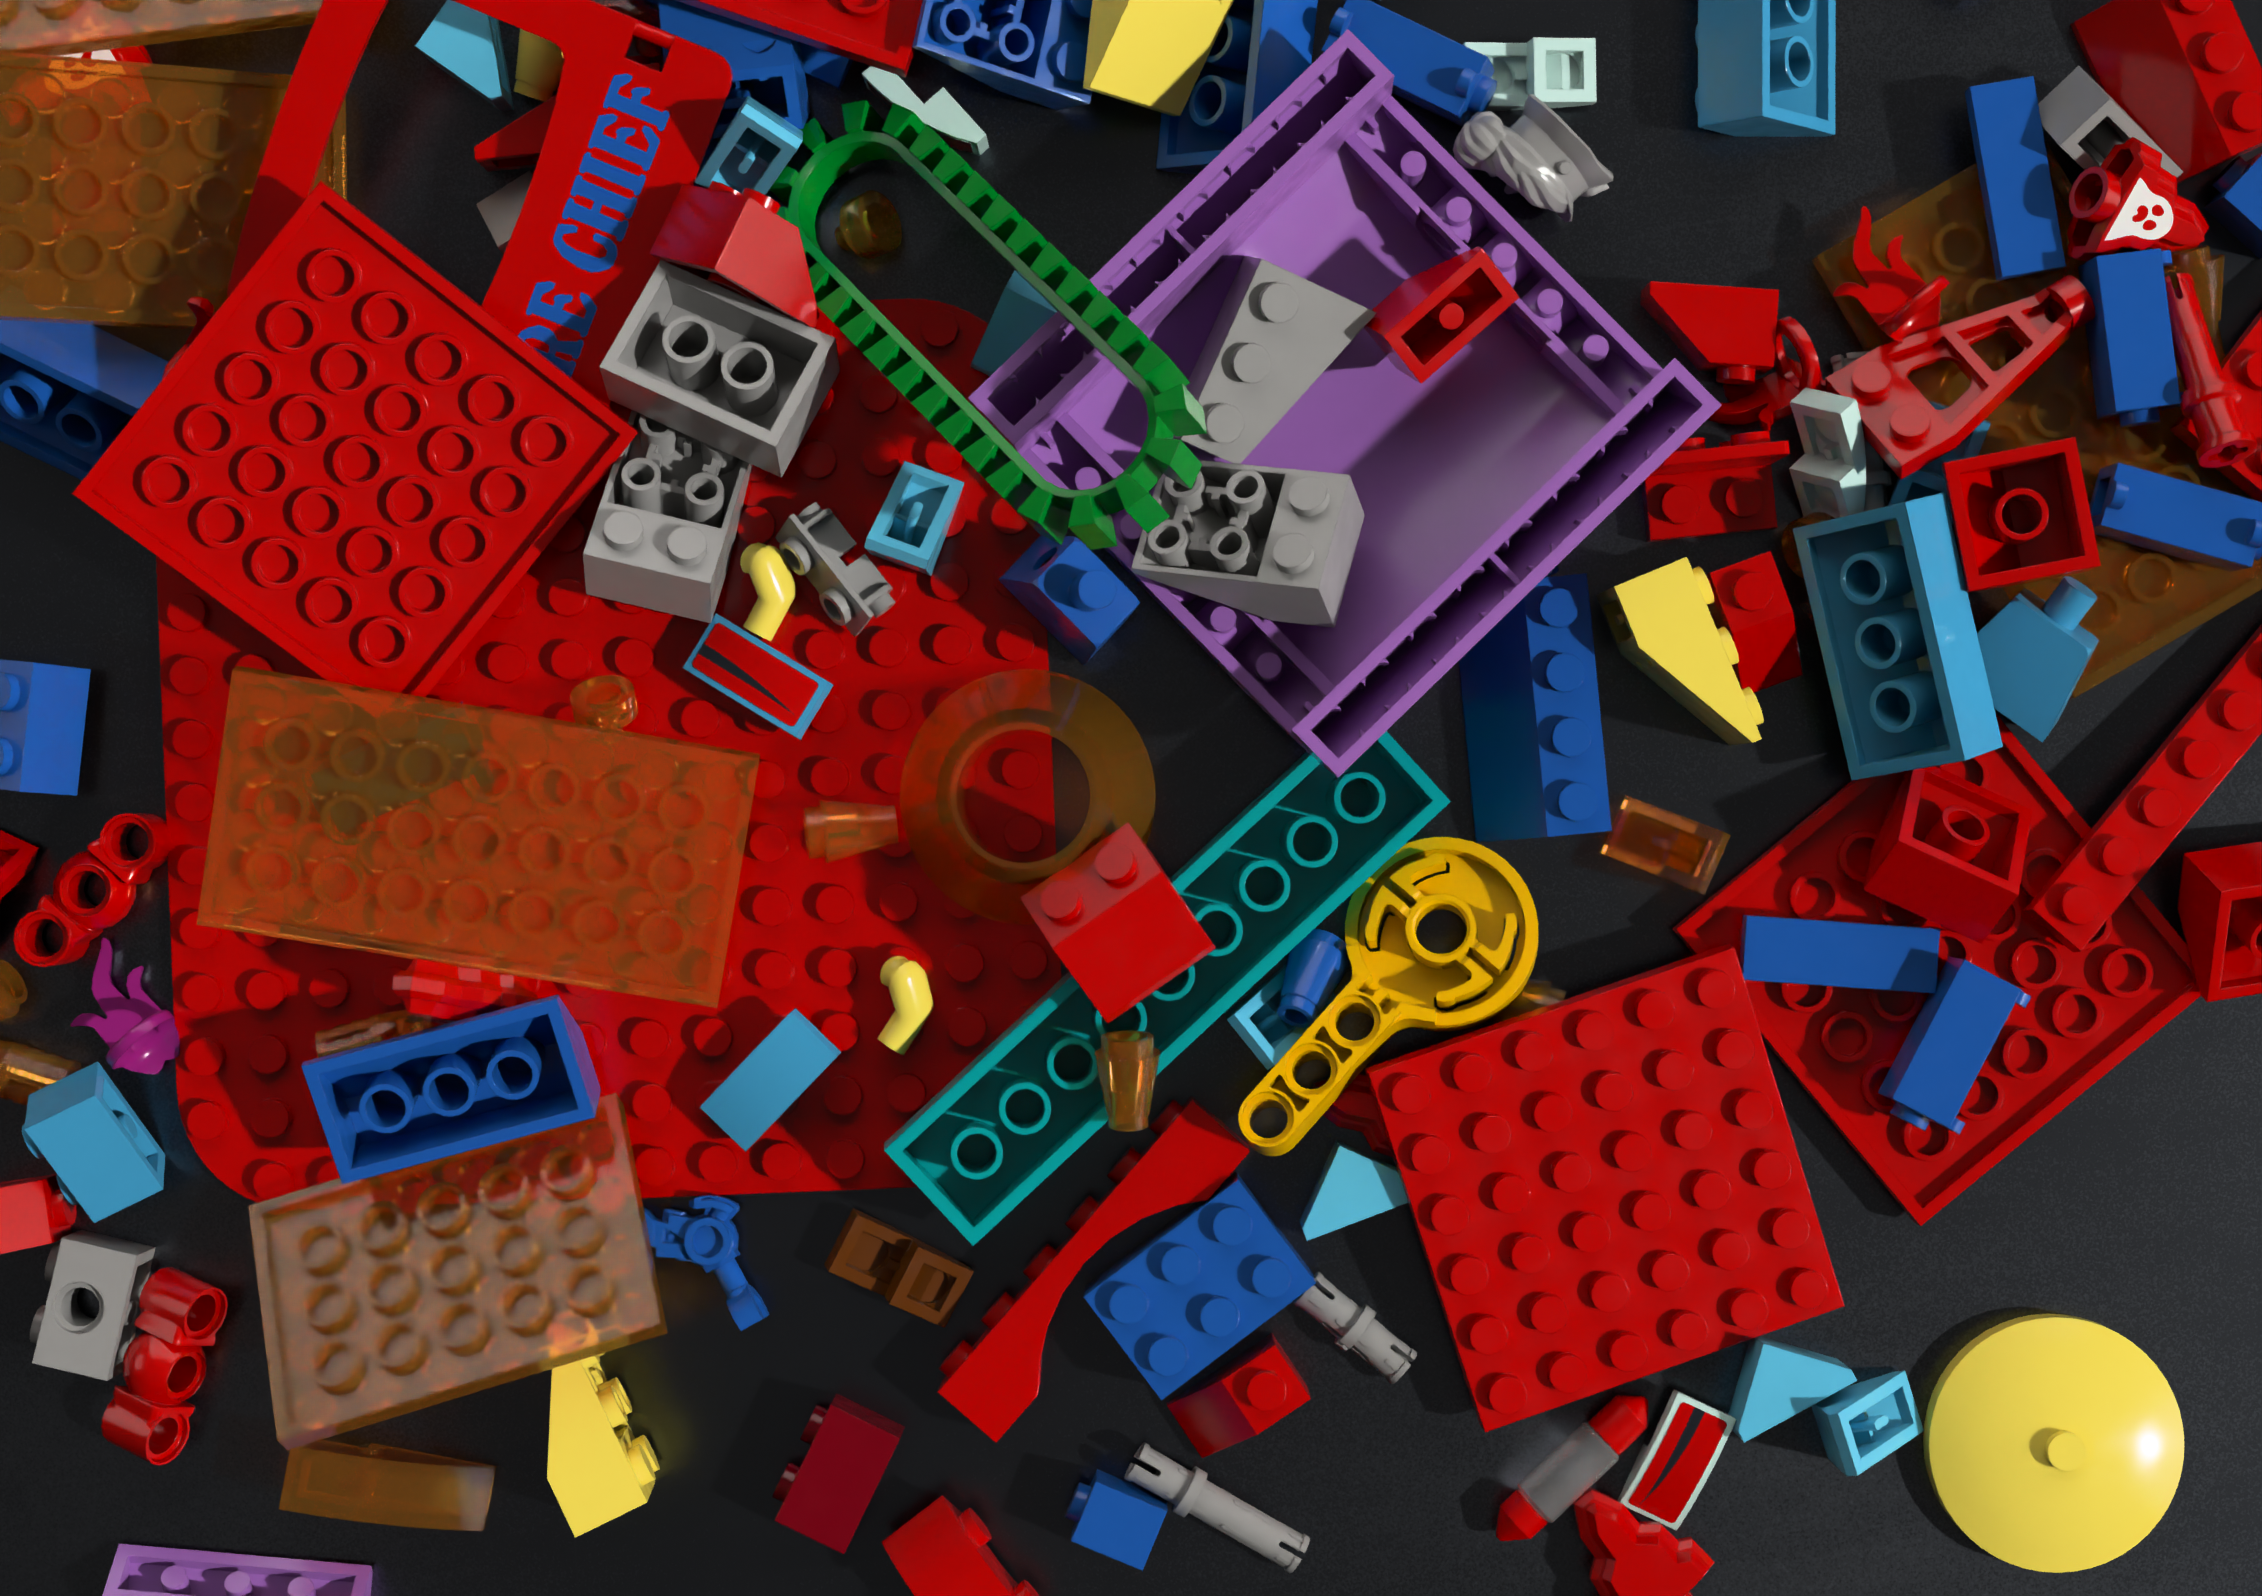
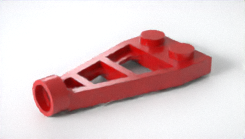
[1825,275,2095,480]

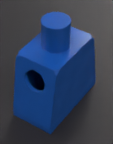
[998,535,1140,665]

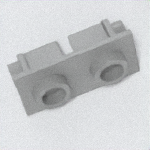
[775,502,896,637]

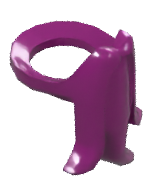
[71,938,180,1074]

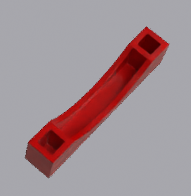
[938,1095,1250,1443]

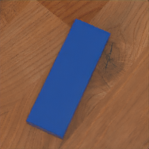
[1964,76,2066,281]
[1739,915,1940,993]

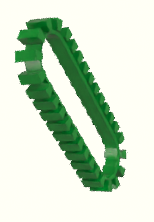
[770,100,1207,550]

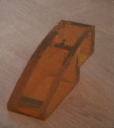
[279,1436,496,1531]

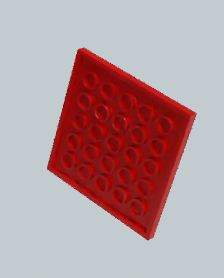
[72,180,638,732]
[1672,714,2201,1226]
[1365,944,1845,1432]

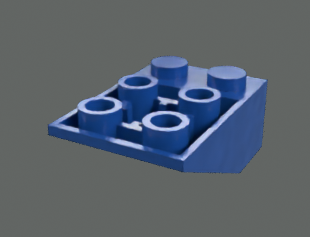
[658,0,811,138]
[912,0,1093,110]
[0,659,91,796]

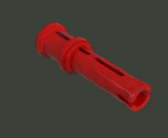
[2165,273,2258,468]

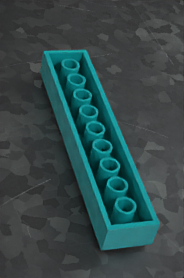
[884,731,1451,1246]

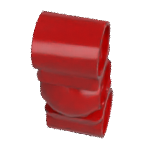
[13,813,171,967]
[101,1267,228,1466]

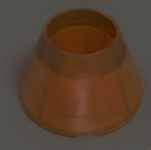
[900,669,1156,925]

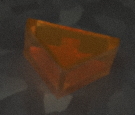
[1601,795,1731,895]

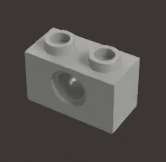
[30,1230,156,1381]

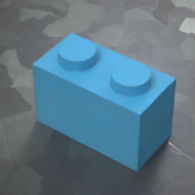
[22,1061,165,1223]

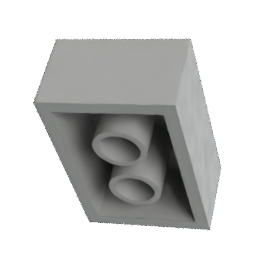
[599,260,840,478]

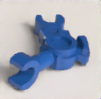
[617,1195,770,1331]

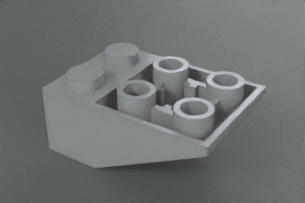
[583,410,752,623]
[1131,460,1365,628]

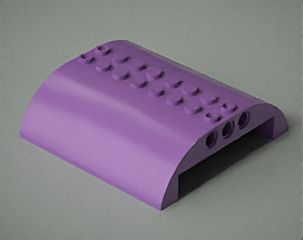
[968,29,1721,778]

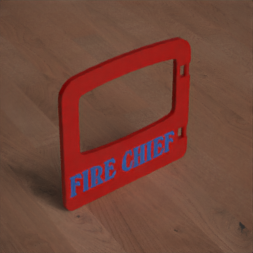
[227,0,733,408]

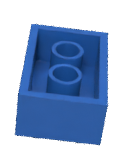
[1083,1172,1316,1400]

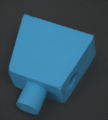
[1977,576,2099,743]

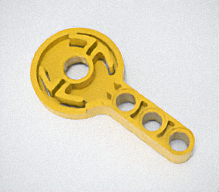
[1238,837,1539,1156]

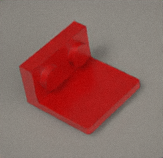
[1641,431,1790,542]

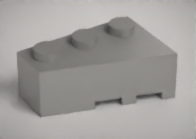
[1173,256,1376,464]

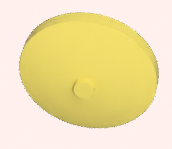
[1923,1313,2184,1573]

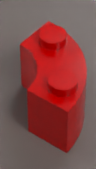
[881,1495,1039,1596]

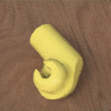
[740,543,796,642]
[877,956,933,1055]

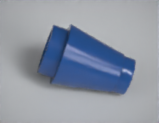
[1277,929,1350,1028]

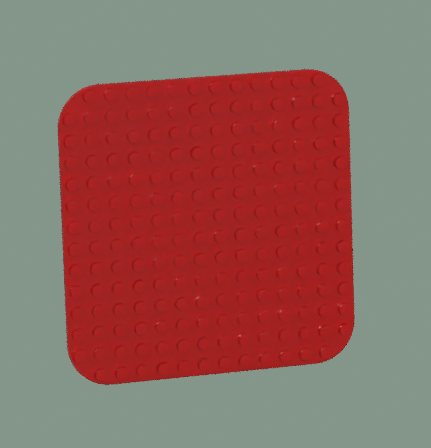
[156,298,1061,1212]

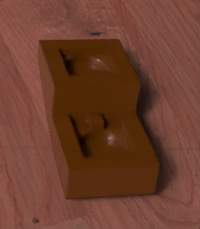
[824,1208,974,1328]

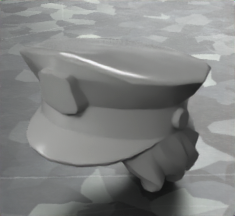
[1453,94,1613,222]

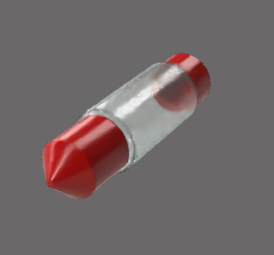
[1496,1395,1649,1541]

